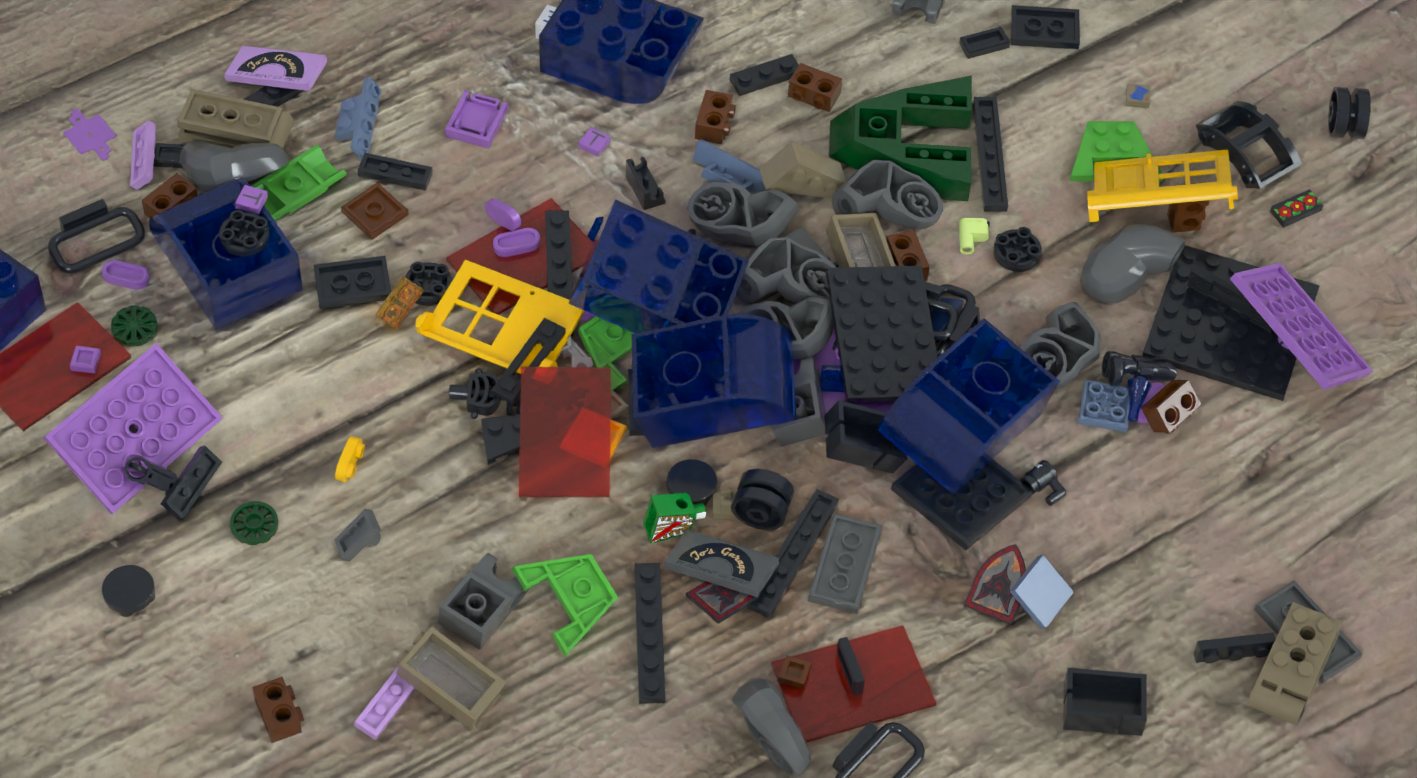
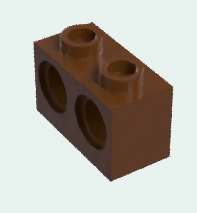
[788,63,842,112]
[695,90,736,144]
[142,173,199,230]
[1167,182,1209,233]
[886,230,930,281]
[1141,380,1201,434]
[252,676,304,743]

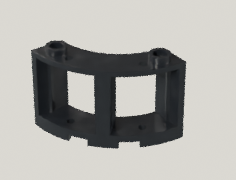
[1196,101,1302,189]

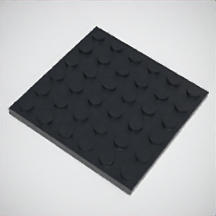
[1142,245,1320,401]

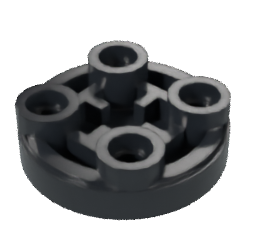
[219,210,270,257]
[993,227,1042,272]
[404,262,452,306]
[667,459,717,506]
[102,565,155,617]

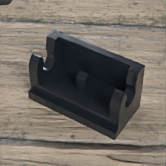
[626,156,666,210]

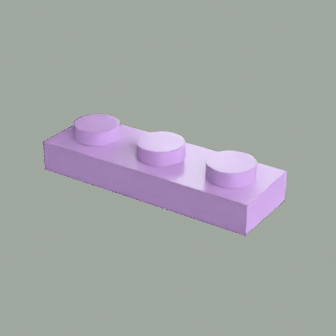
[130,120,156,190]
[354,667,416,741]

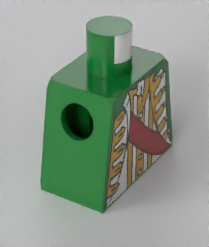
[643,493,706,544]

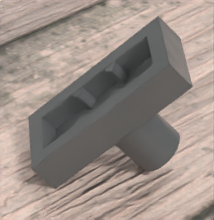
[334,509,381,561]

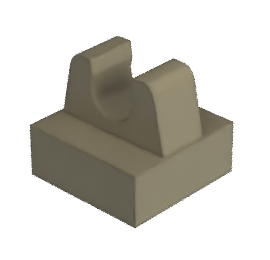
[712,489,737,519]

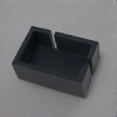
[824,400,907,474]
[1063,668,1147,736]

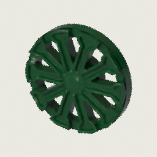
[111,305,158,346]
[230,501,278,545]

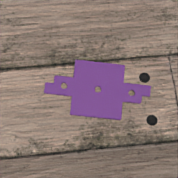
[64,109,116,161]

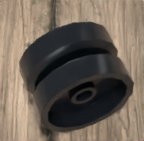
[1328,87,1371,139]
[731,468,794,530]

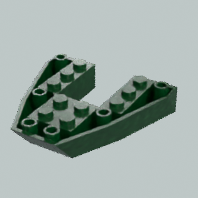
[829,75,972,201]

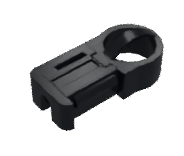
[124,455,177,495]

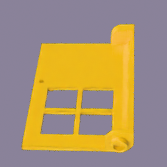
[1087,150,1238,222]
[415,260,586,385]

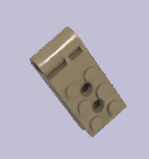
[178,89,294,149]
[1247,602,1342,726]

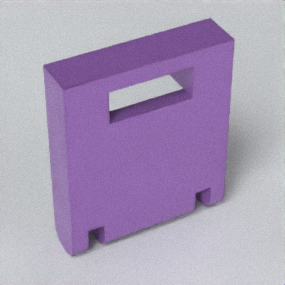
[445,91,509,149]

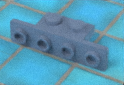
[335,77,381,160]
[693,139,765,193]

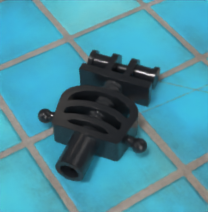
[449,368,532,419]

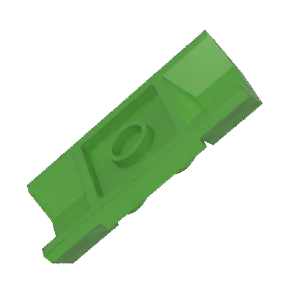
[251,145,346,224]

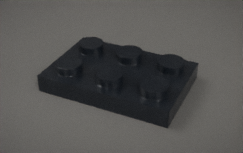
[1011,5,1080,49]
[313,255,392,309]

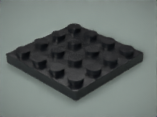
[891,432,1033,550]

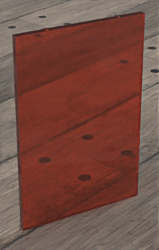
[446,198,602,315]
[0,302,132,432]
[519,367,611,498]
[771,625,936,743]

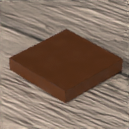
[341,182,409,240]

